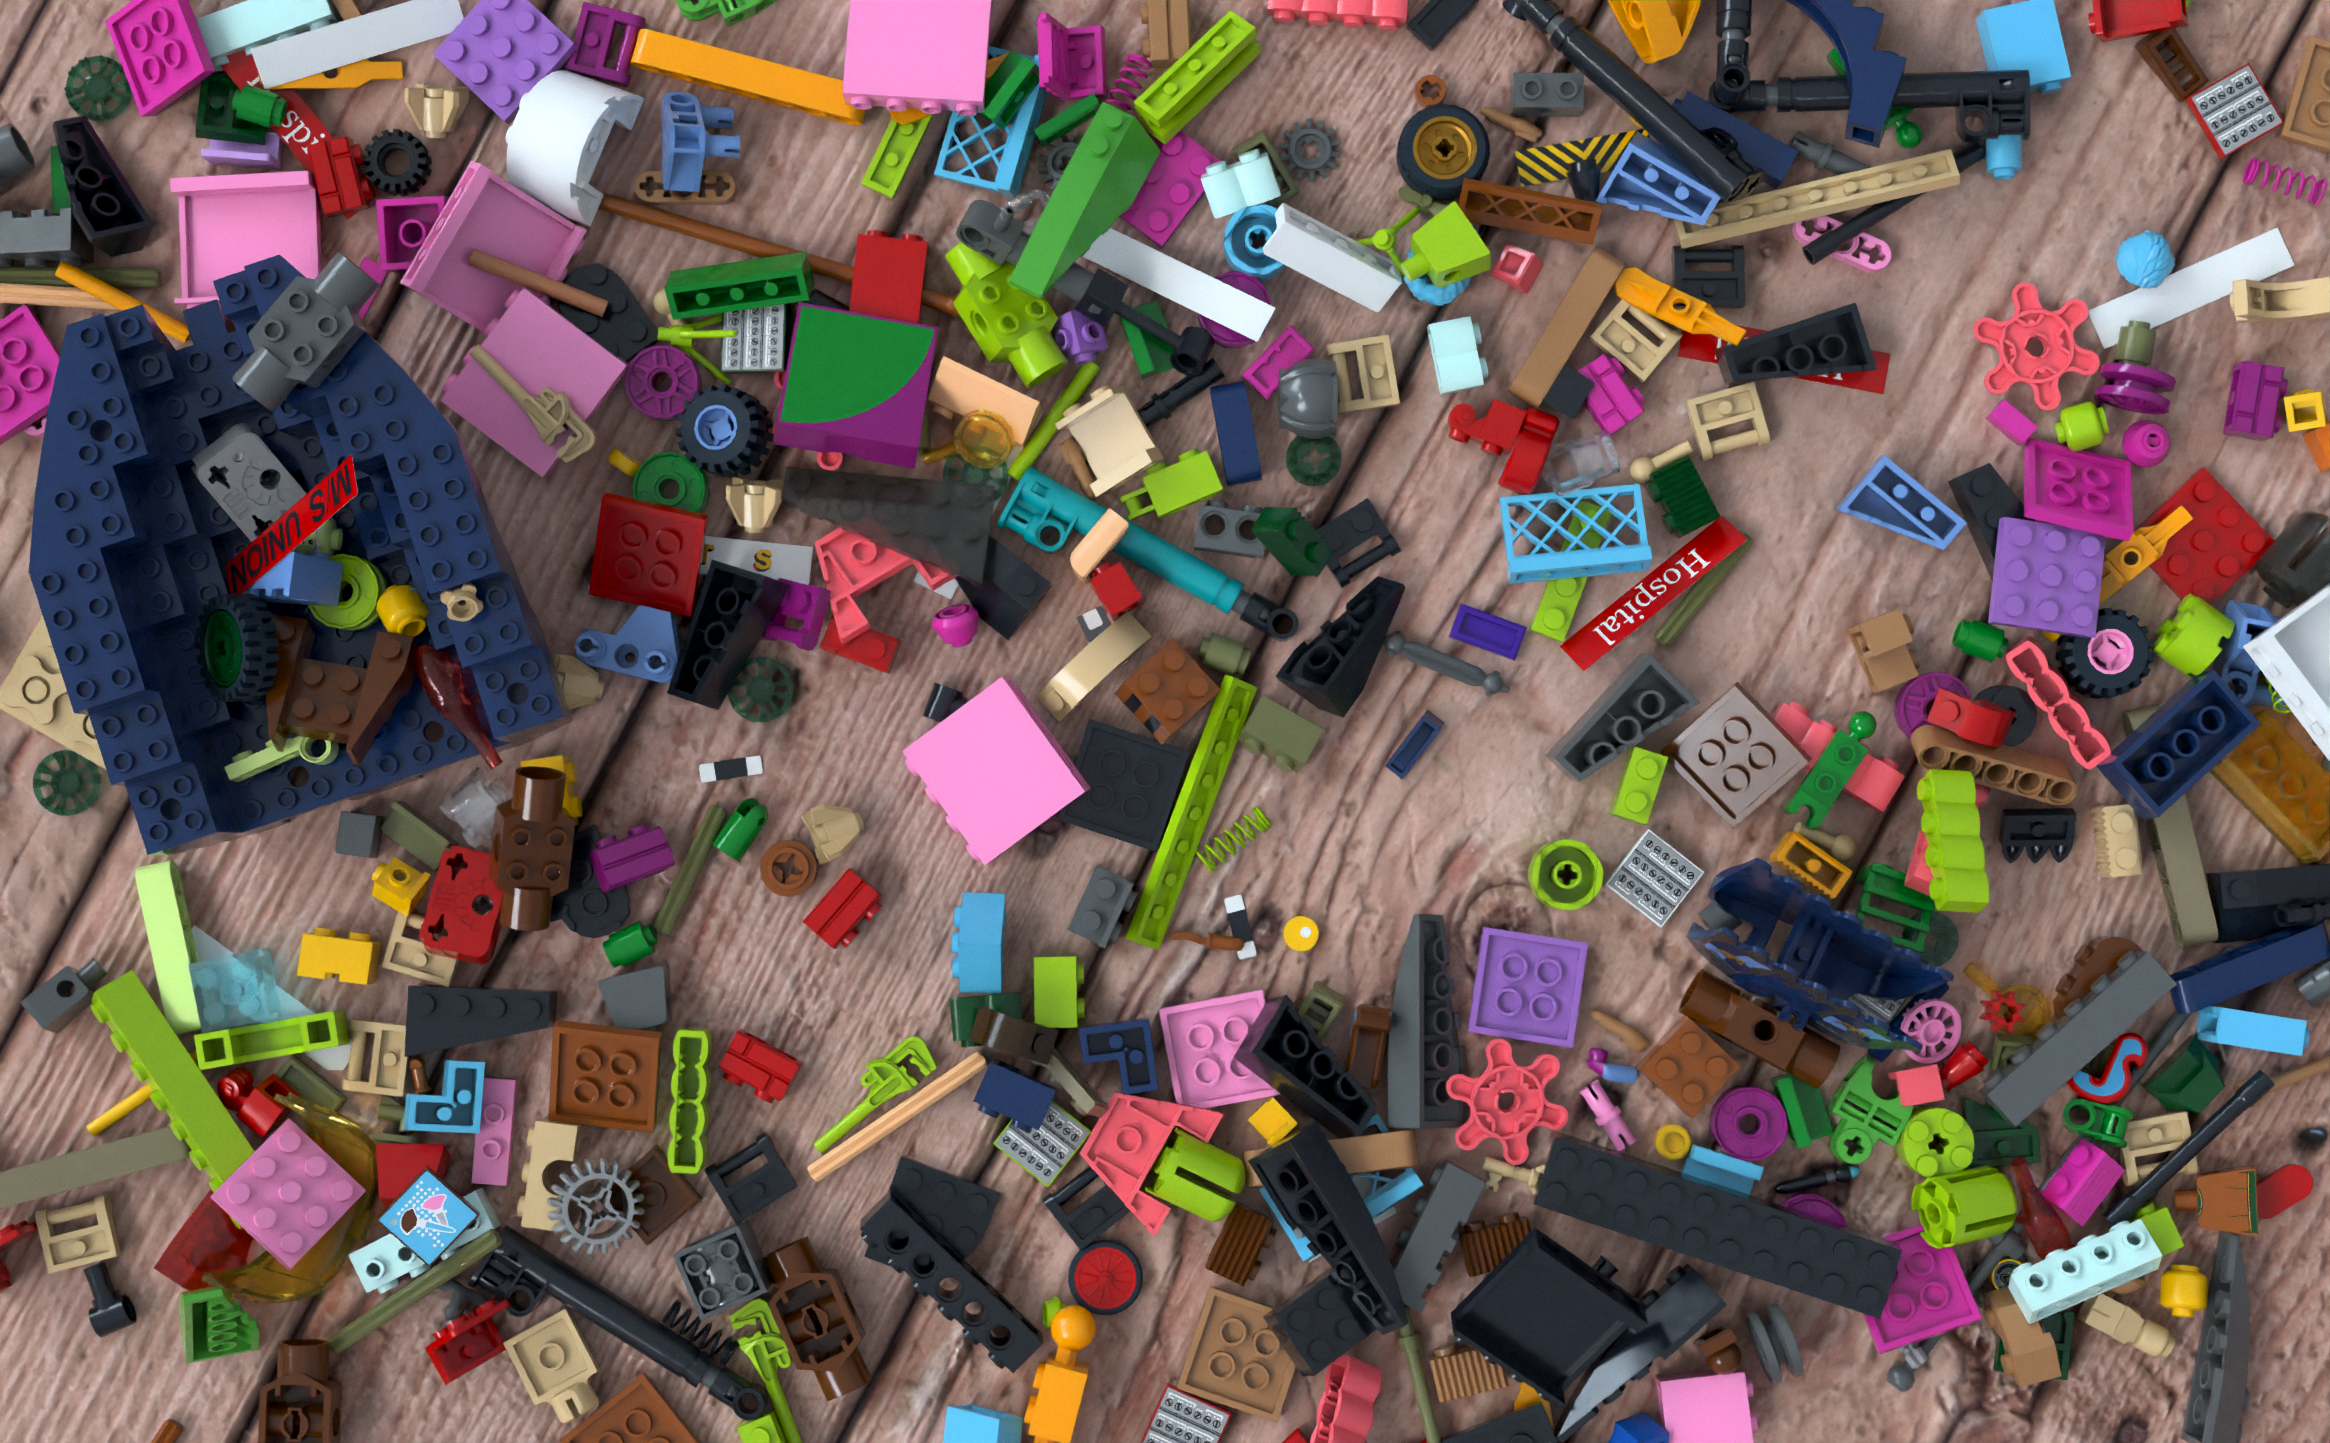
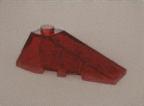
[154,1189,254,1295]

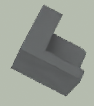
[335,811,384,858]

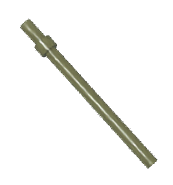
[1398,1306,1442,1443]

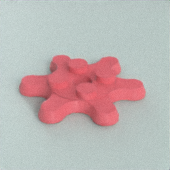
[1973,282,2100,411]
[1446,1038,1569,1165]

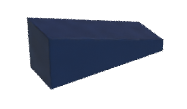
[1385,710,1444,779]

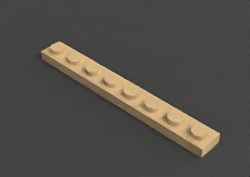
[1674,149,1960,249]

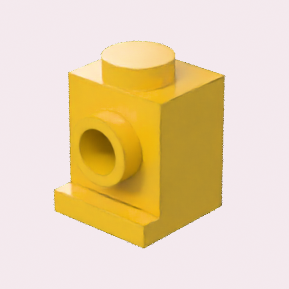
[2283,389,2328,432]
[371,857,431,917]

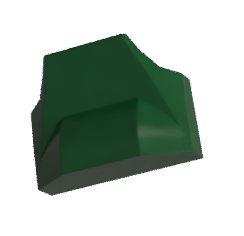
[2141,1036,2225,1113]

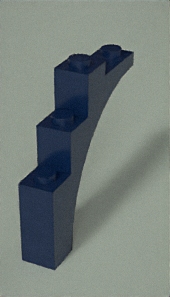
[1785,0,1907,148]

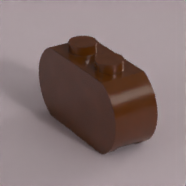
[2053,936,2143,1020]

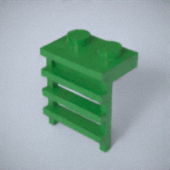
[1856,863,1936,955]

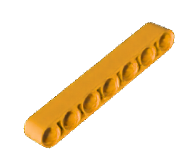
[631,29,866,126]

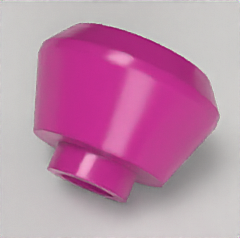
[2122,420,2171,467]
[932,604,979,647]

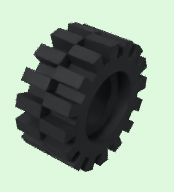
[363,129,432,197]

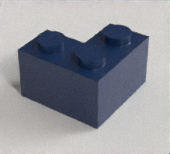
[1079,1017,1159,1095]
[973,1058,1057,1133]

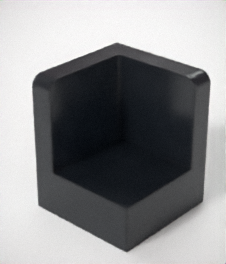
[1543,365,1594,420]

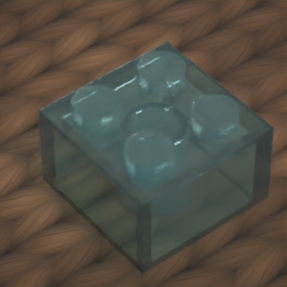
[188,948,283,1034]

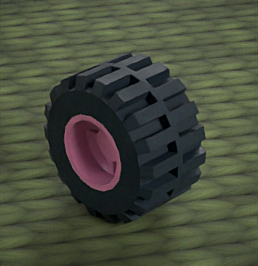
[2056,608,2154,699]

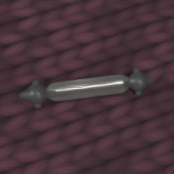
[1383,631,1510,697]

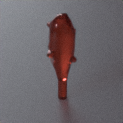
[414,645,503,770]
[2011,1157,2076,1261]

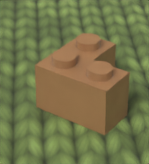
[1846,608,1920,694]

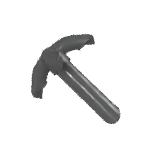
[437,1280,490,1329]

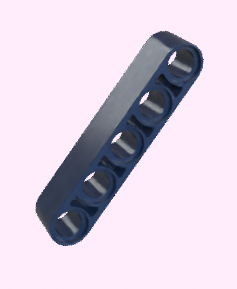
[2169,921,2330,1014]

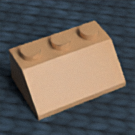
[928,356,1042,450]

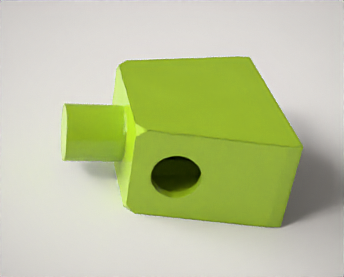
[1400,201,1491,288]

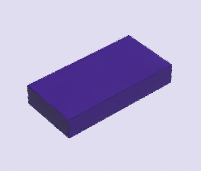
[1448,604,1527,661]

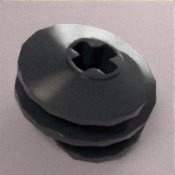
[1973,685,2037,747]

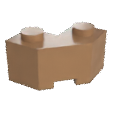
[1982,1287,2062,1388]

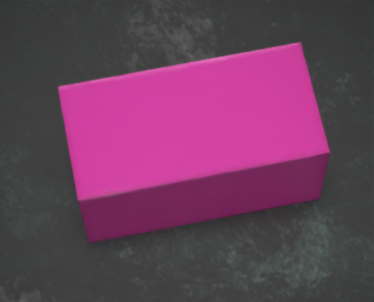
[1985,399,2038,446]

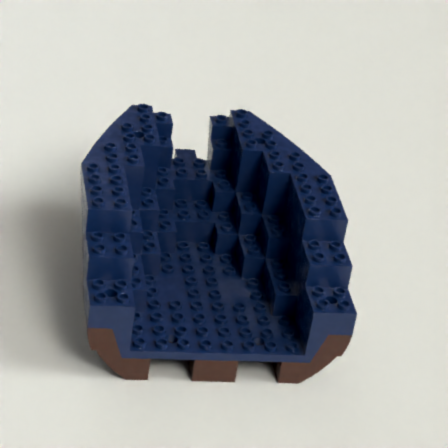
[29,255,572,855]

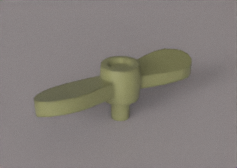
[1399,186,1447,216]

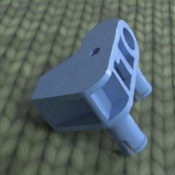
[661,92,740,192]
[2212,600,2286,710]
[575,605,681,684]

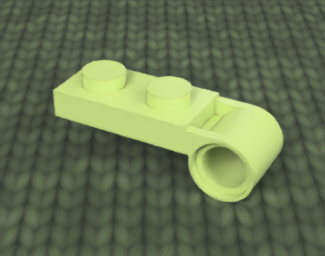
[224,736,339,782]

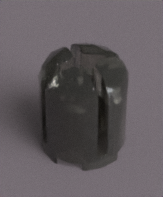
[2250,510,2330,608]

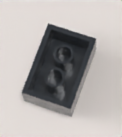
[1263,1267,1377,1377]

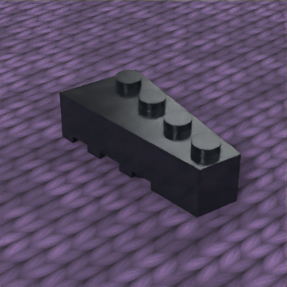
[1714,303,1877,383]
[1948,463,2035,581]
[667,560,790,710]
[404,984,558,1057]
[1234,994,1377,1139]

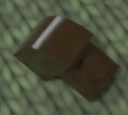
[969,1006,1058,1065]

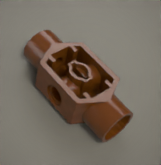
[489,766,575,931]
[1678,969,1841,1089]
[763,1236,872,1401]
[258,1339,342,1443]

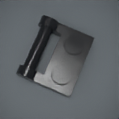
[1671,245,1745,309]
[1317,498,1401,588]
[705,1132,798,1224]
[1042,1166,1130,1250]

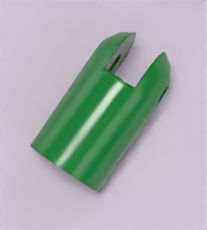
[712,798,768,862]

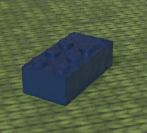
[2096,670,2261,819]

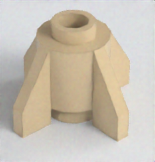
[405,83,469,138]
[726,476,787,533]
[553,654,604,710]
[801,804,864,865]

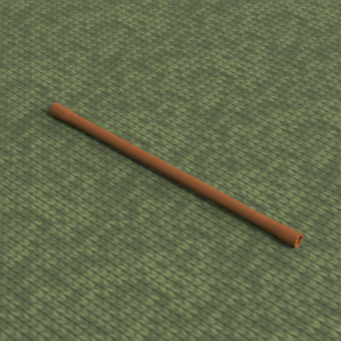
[598,191,962,319]

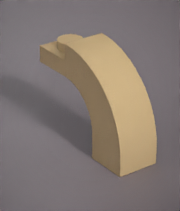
[2230,277,2330,323]
[1036,611,1152,723]

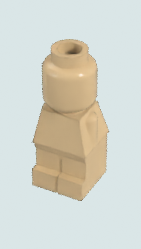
[2075,1294,2175,1357]

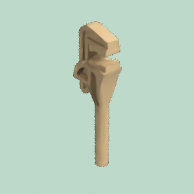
[469,344,597,464]

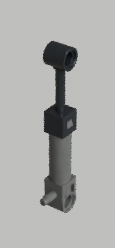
[956,200,1215,376]

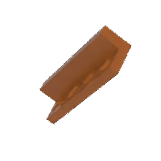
[1457,178,1602,245]

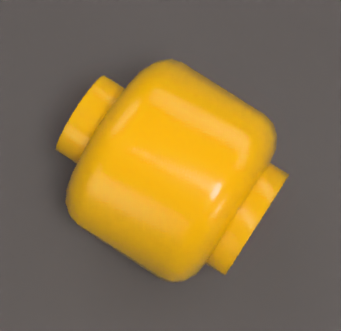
[376,585,429,637]
[2159,1265,2208,1318]

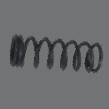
[662,1299,739,1365]

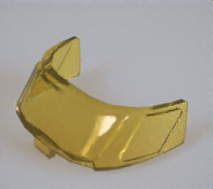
[202,1093,377,1304]

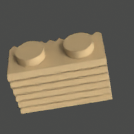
[2090,804,2143,877]

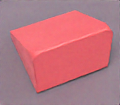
[1490,243,1543,293]

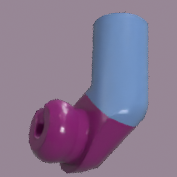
[1586,1048,1637,1084]

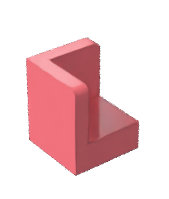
[1888,1064,1945,1107]

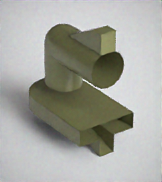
[372,1095,421,1149]

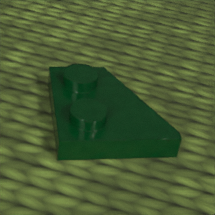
[1962,1098,2041,1168]

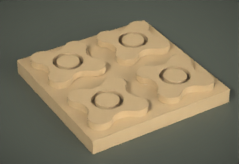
[0,615,106,770]

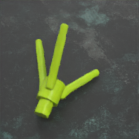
[1356,206,1421,278]
[657,314,737,385]

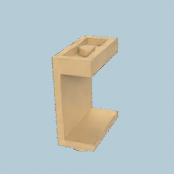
[1055,385,1164,497]

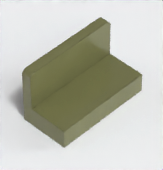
[380,800,459,871]

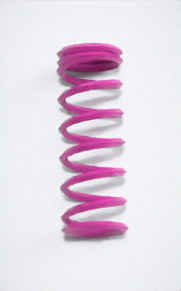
[1105,53,1152,110]
[2243,157,2327,206]

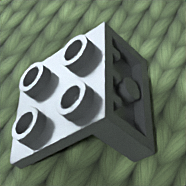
[1068,866,1138,949]

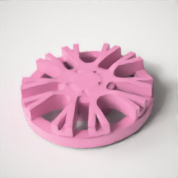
[1899,998,1962,1064]

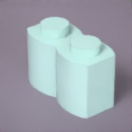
[1201,149,1281,218]
[1427,316,1488,395]

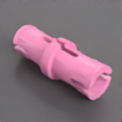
[1579,1080,1637,1152]

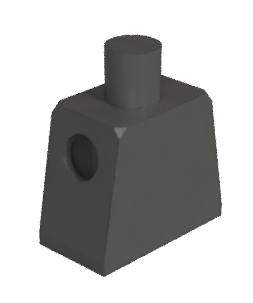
[20,958,108,1033]
[597,964,672,1032]

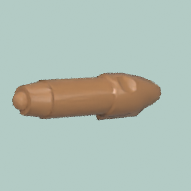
[1479,107,1543,143]
[1059,438,1096,500]
[1589,1009,1650,1053]

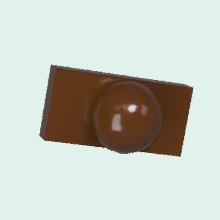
[1693,1326,1742,1375]

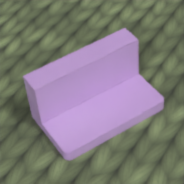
[200,131,283,170]

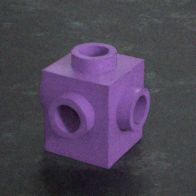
[1053,310,1108,365]

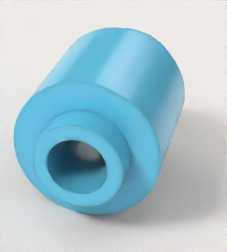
[1986,135,2022,180]

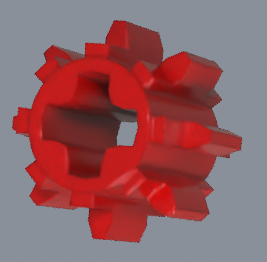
[1979,990,2025,1033]

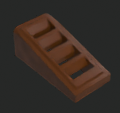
[2135,28,2209,102]

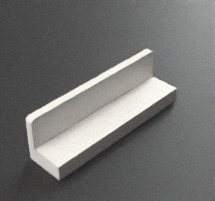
[1263,203,1402,312]

